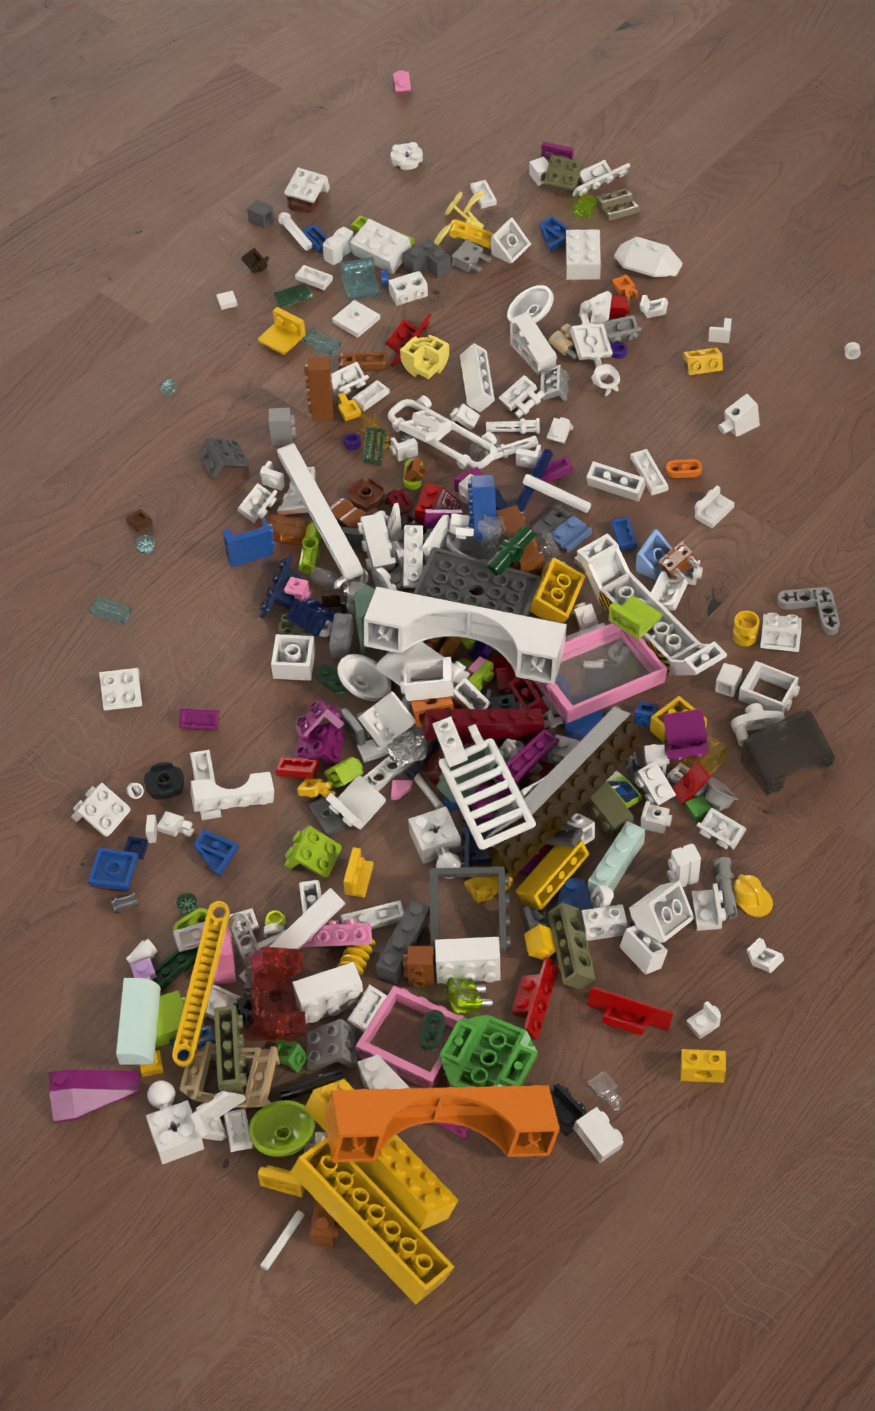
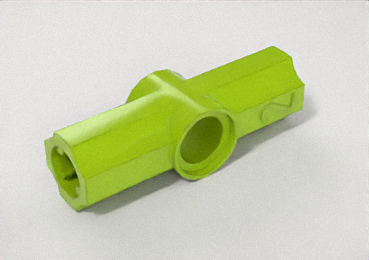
[299,522,322,574]

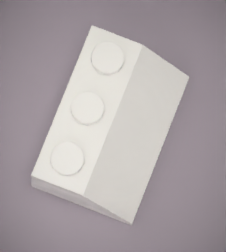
[629,880,695,943]

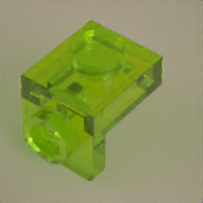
[572,193,599,218]

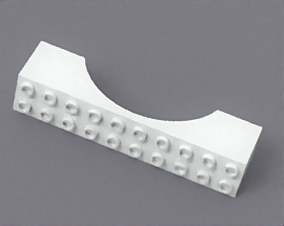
[364,587,567,684]

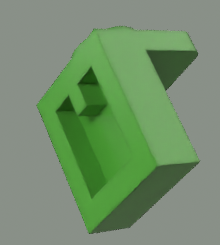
[275,1040,307,1073]

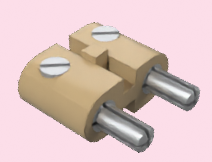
[548,323,578,360]

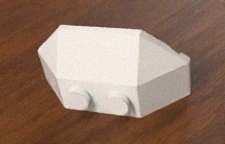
[614,237,683,277]

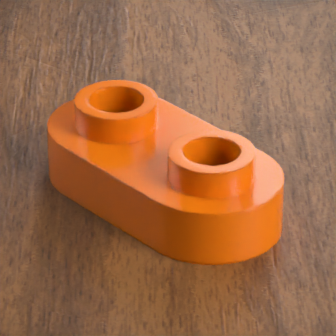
[666,459,702,478]

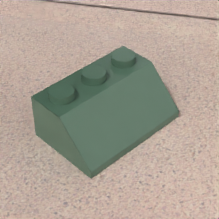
[353,584,375,655]
[436,742,504,803]

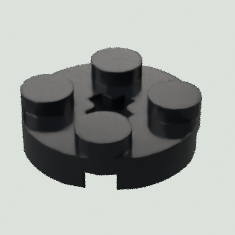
[144,762,184,800]

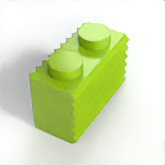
[324,757,363,789]

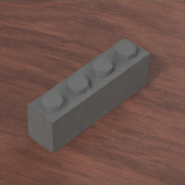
[376,900,430,986]

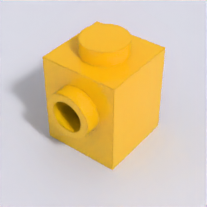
[524,924,556,960]

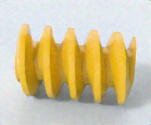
[337,939,376,975]

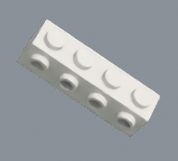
[460,343,495,412]

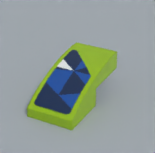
[606,771,643,808]

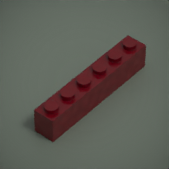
[422,708,545,740]

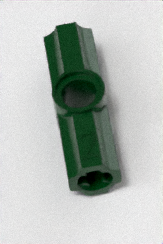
[486,525,536,576]

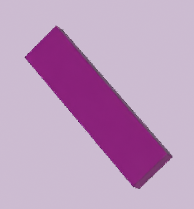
[495,729,560,784]

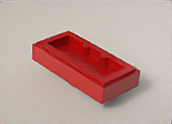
[275,757,320,779]
[672,762,711,805]

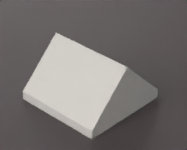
[491,218,531,264]

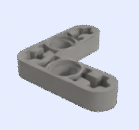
[777,587,840,635]
[228,913,287,968]

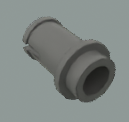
[111,893,138,913]

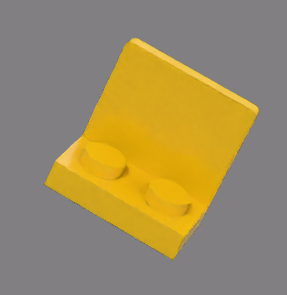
[258,307,305,355]

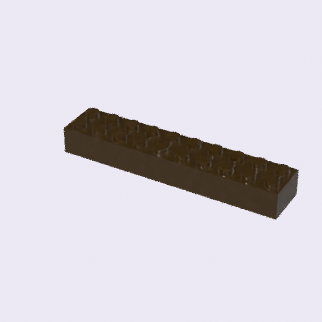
[484,708,643,878]

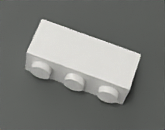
[586,461,645,502]

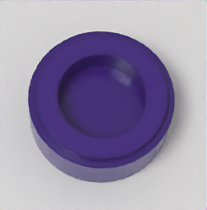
[610,342,627,359]
[343,433,361,450]

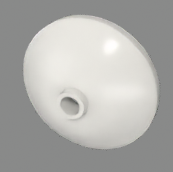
[507,285,554,323]
[337,654,391,701]

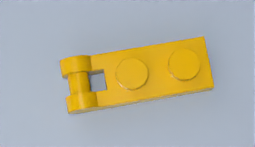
[449,219,495,249]

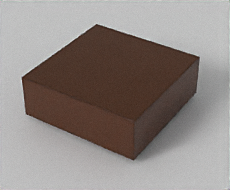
[126,509,152,532]

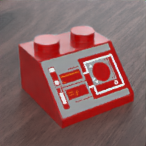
[415,483,461,526]

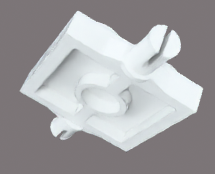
[570,313,613,368]

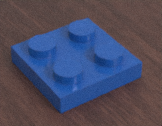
[88,848,139,891]

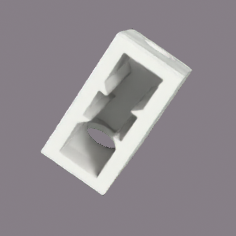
[718,394,760,437]
[451,677,491,709]

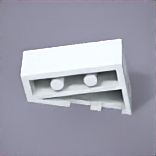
[510,311,557,375]
[357,513,396,574]
[358,1055,409,1090]

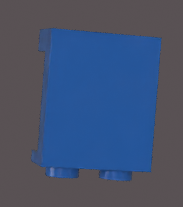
[222,519,275,567]

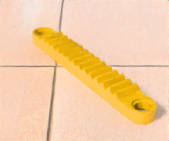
[172,901,230,1067]

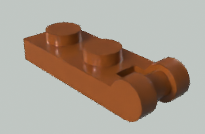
[338,352,387,370]

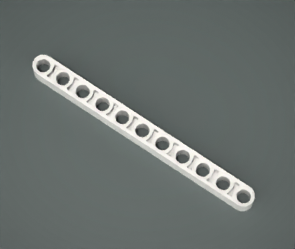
[277,443,364,581]

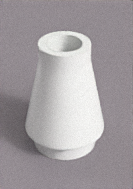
[126,939,158,964]

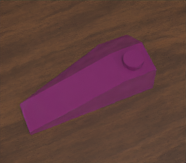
[49,1069,140,1123]

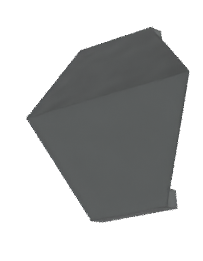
[518,906,551,931]

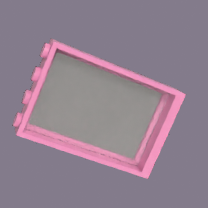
[533,623,667,724]

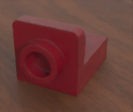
[384,488,414,515]

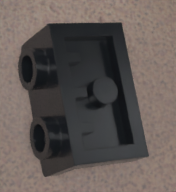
[550,1082,586,1137]

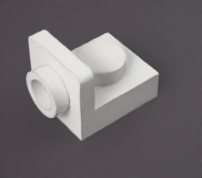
[686,1001,721,1039]

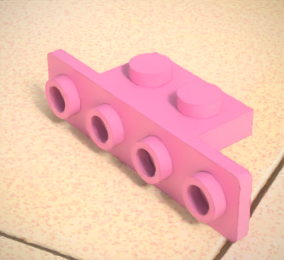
[301,919,372,948]

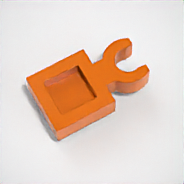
[612,275,638,302]

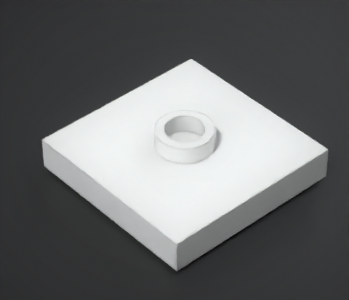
[332,300,380,338]

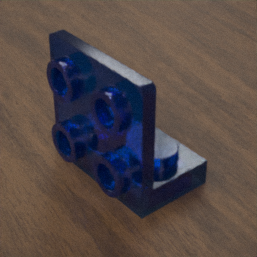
[286,598,337,637]

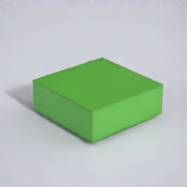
[685,795,711,821]

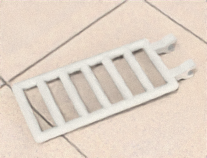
[439,724,536,850]

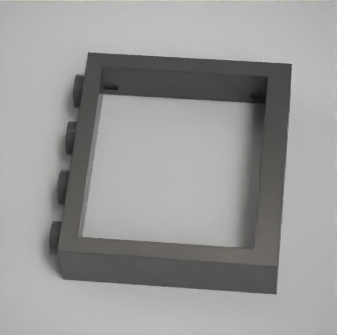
[429,867,511,955]

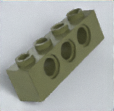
[548,902,596,990]

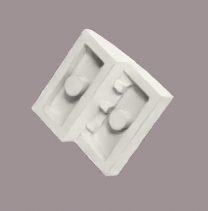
[399,410,451,442]

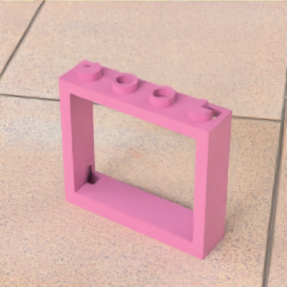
[356,986,466,1088]

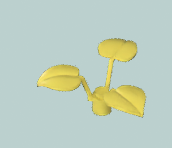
[434,190,486,246]

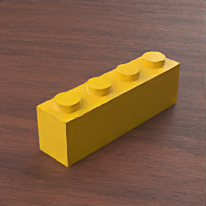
[516,839,589,910]

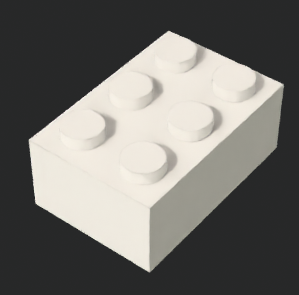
[350,219,412,274]
[566,229,601,280]
[435,937,500,984]
[293,962,363,1024]

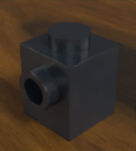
[491,694,520,709]

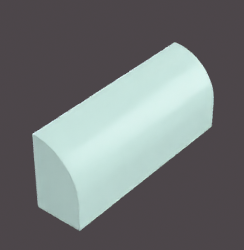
[116,978,161,1065]

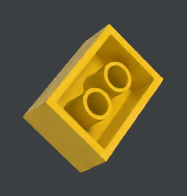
[530,557,585,624]

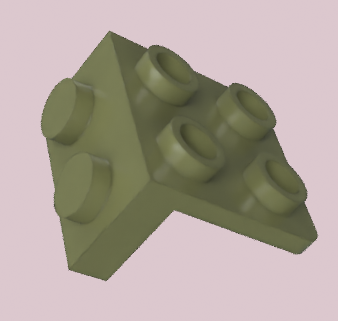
[544,155,583,191]

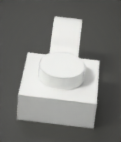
[157,811,194,837]

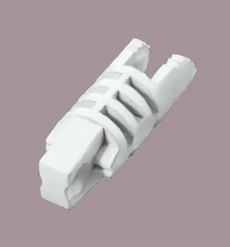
[389,540,404,567]

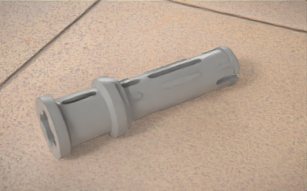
[713,857,738,919]

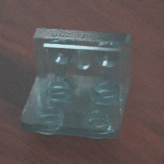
[340,257,380,300]

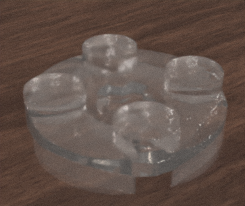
[387,732,428,767]

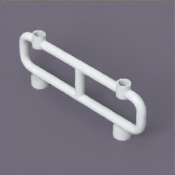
[388,395,498,469]

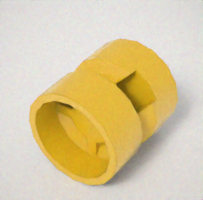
[733,611,759,647]

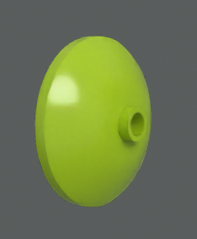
[249,1100,315,1157]

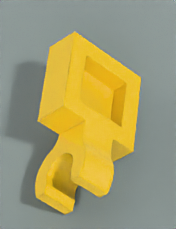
[337,392,361,422]
[297,778,335,798]

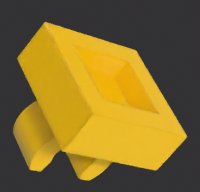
[140,1050,164,1077]

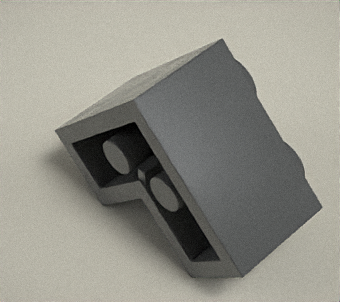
[403,239,451,279]

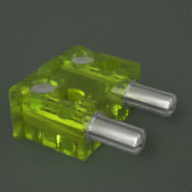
[445,977,493,1014]

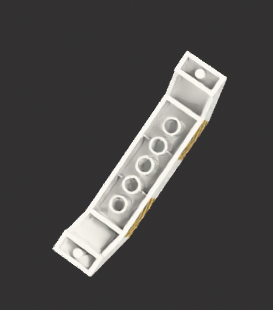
[577,534,727,676]

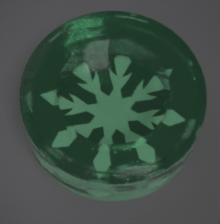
[176,893,198,914]

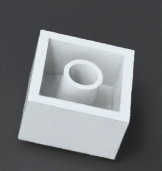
[271,634,316,681]

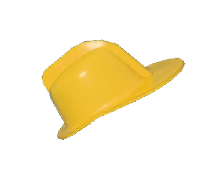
[732,874,773,917]

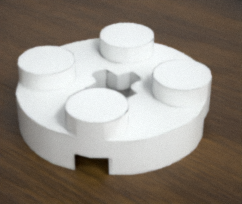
[391,142,423,170]

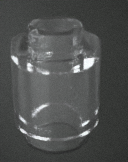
[310,566,338,589]

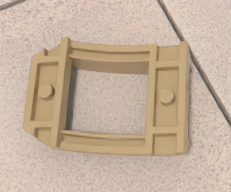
[179,1041,280,1108]

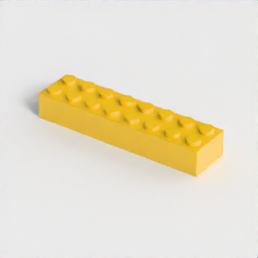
[304,1079,459,1231]
[290,1137,454,1305]

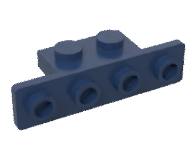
[259,554,304,619]
[461,805,493,880]

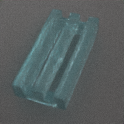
[303,328,341,356]
[89,596,132,624]

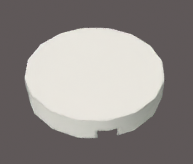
[372,567,397,591]

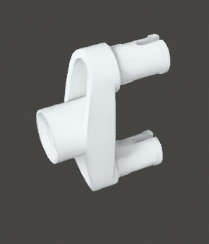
[730,703,788,747]

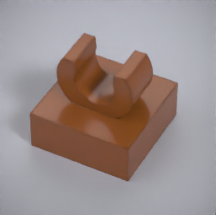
[404,456,426,482]

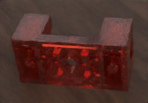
[251,946,306,1041]

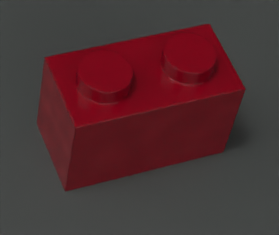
[508,677,550,714]

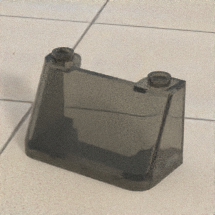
[741,709,835,796]

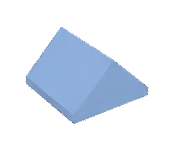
[636,529,673,580]

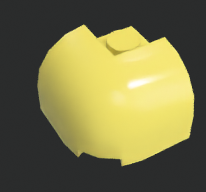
[400,335,449,379]

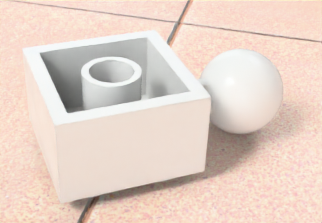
[408,807,462,879]
[146,1081,204,1165]

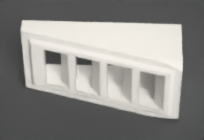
[387,503,401,542]

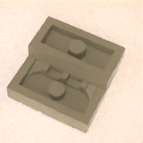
[596,188,640,221]

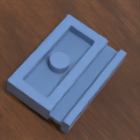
[547,515,592,554]

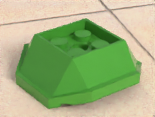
[440,1015,538,1088]

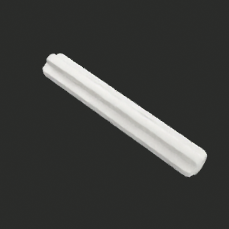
[523,474,591,513]

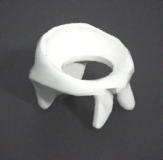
[591,364,620,396]

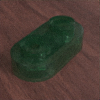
[315,664,348,694]
[420,1010,445,1052]

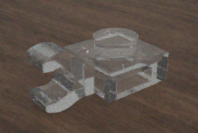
[587,1071,622,1111]

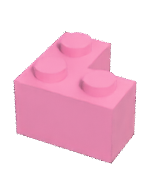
[214,926,237,985]

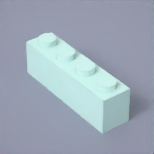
[588,821,645,896]

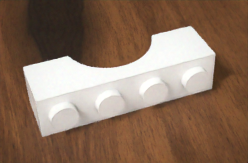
[190,772,274,812]

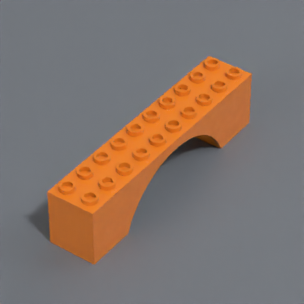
[325,1085,560,1162]

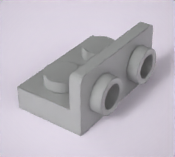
[541,365,569,401]

